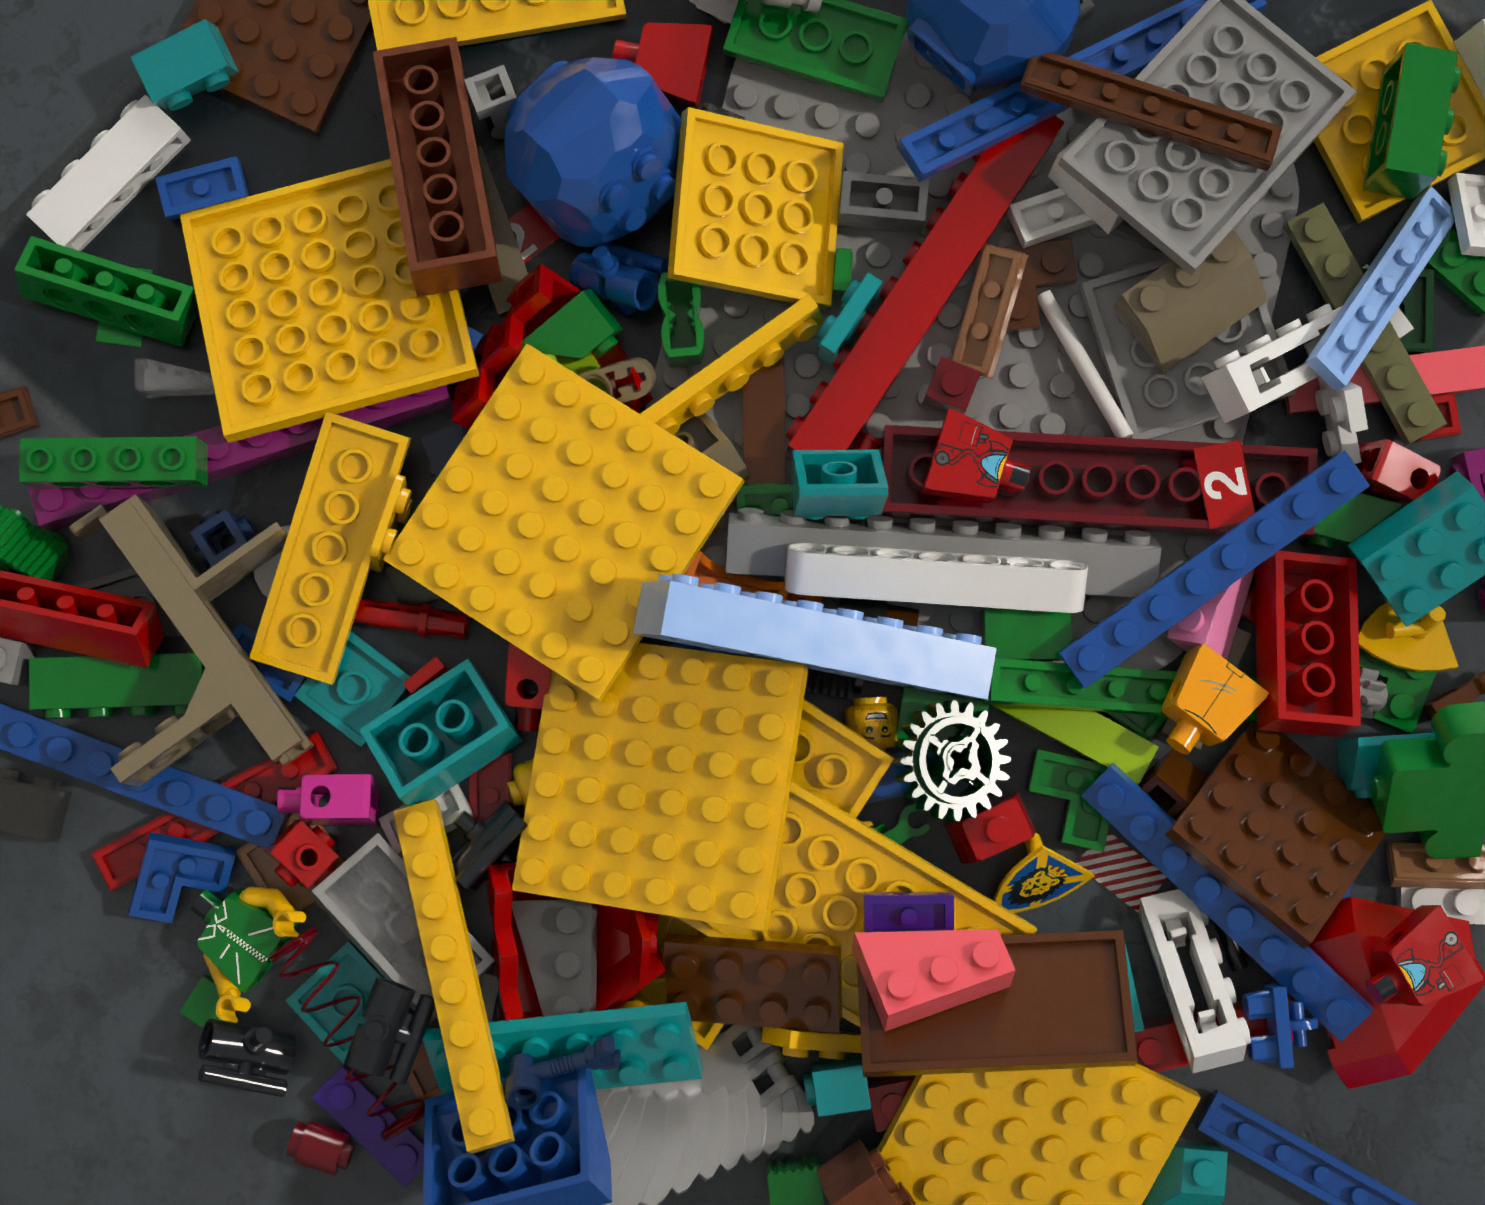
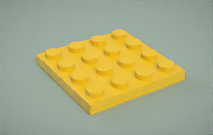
[1314,0,1485,224]
[667,107,844,309]

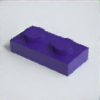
[864,892,954,932]

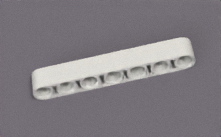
[785,543,1088,613]

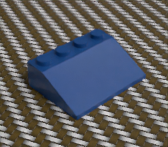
[423,1068,612,1205]

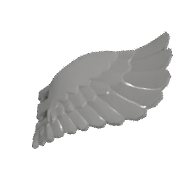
[595,1024,815,1205]

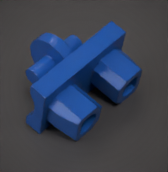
[1242,983,1318,1069]

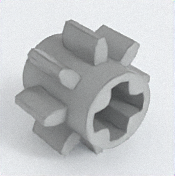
[1360,667,1388,720]

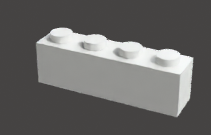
[26,95,191,251]

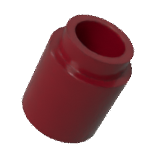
[286,1121,355,1176]

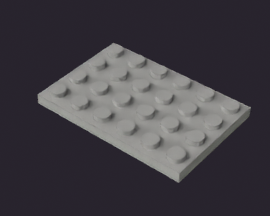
[1058,0,1357,276]

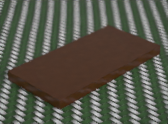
[857,930,1138,1077]

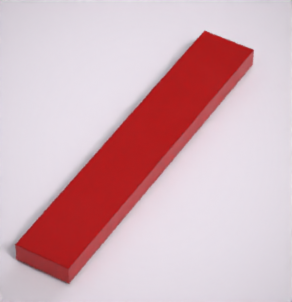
[91,731,340,891]

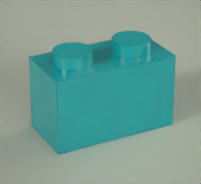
[131,19,239,111]
[803,1055,871,1117]

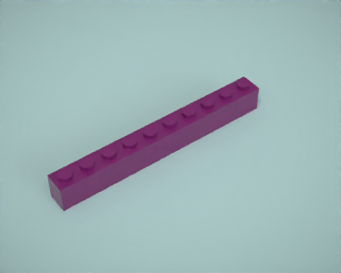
[27,384,454,531]

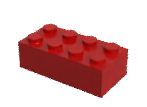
[1255,551,1361,737]

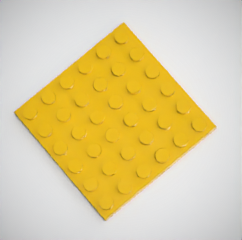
[180,159,480,443]
[383,344,744,701]
[512,643,809,932]
[877,1063,1201,1205]

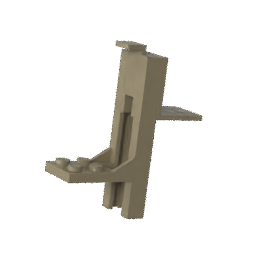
[69,494,314,787]

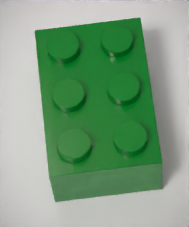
[1363,43,1461,199]

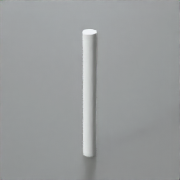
[1037,290,1134,438]

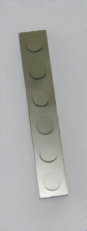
[1283,202,1447,446]

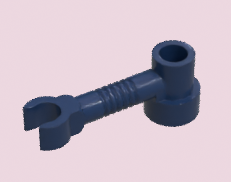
[505,1037,621,1109]

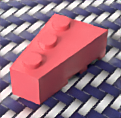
[852,929,1016,1031]

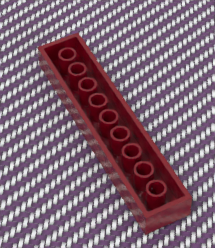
[881,425,1318,540]

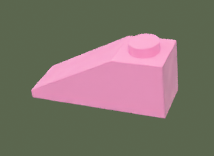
[1167,536,1256,660]

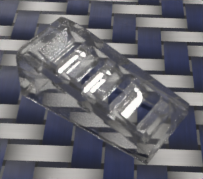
[135,358,215,398]

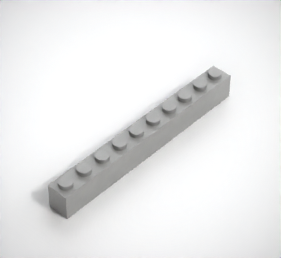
[726,507,1162,597]

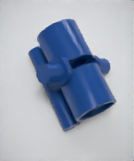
[569,242,669,316]

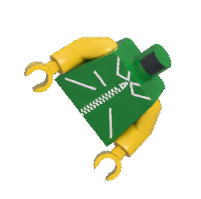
[190,887,306,1023]

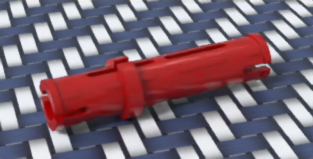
[353,599,470,640]

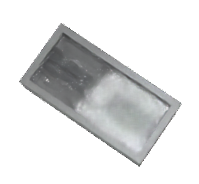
[312,833,495,1025]

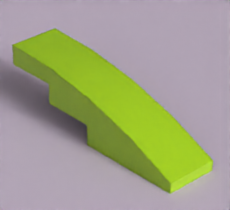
[980,699,1159,785]

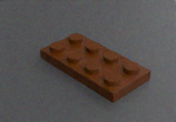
[664,934,842,1033]

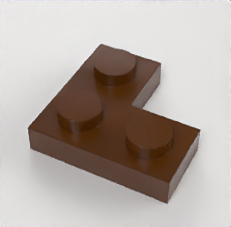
[1001,239,1077,334]

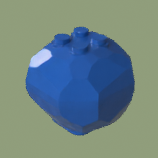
[905,0,1081,96]
[505,57,681,247]

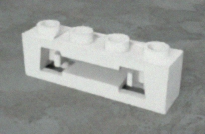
[1201,303,1342,424]
[1139,889,1251,1073]

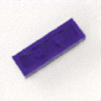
[312,1064,424,1187]

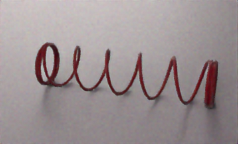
[268,927,425,1141]

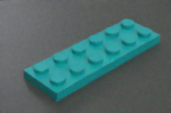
[423,1002,703,1095]

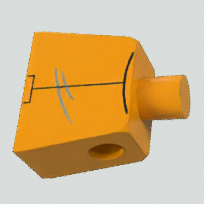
[1162,643,1269,755]

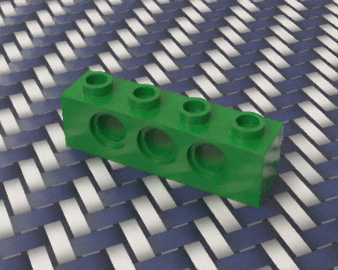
[14,236,198,347]
[19,436,208,489]

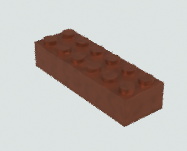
[373,37,502,297]

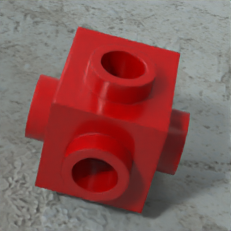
[264,820,339,888]

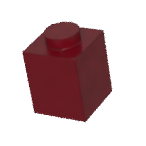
[922,356,981,414]

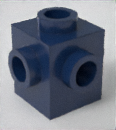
[190,509,258,568]

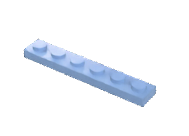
[1305,186,1455,391]

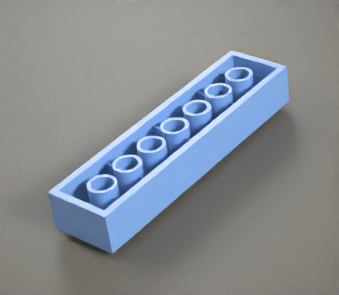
[633,574,997,700]

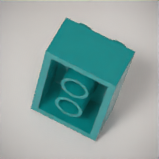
[1347,471,1485,627]
[359,659,523,807]

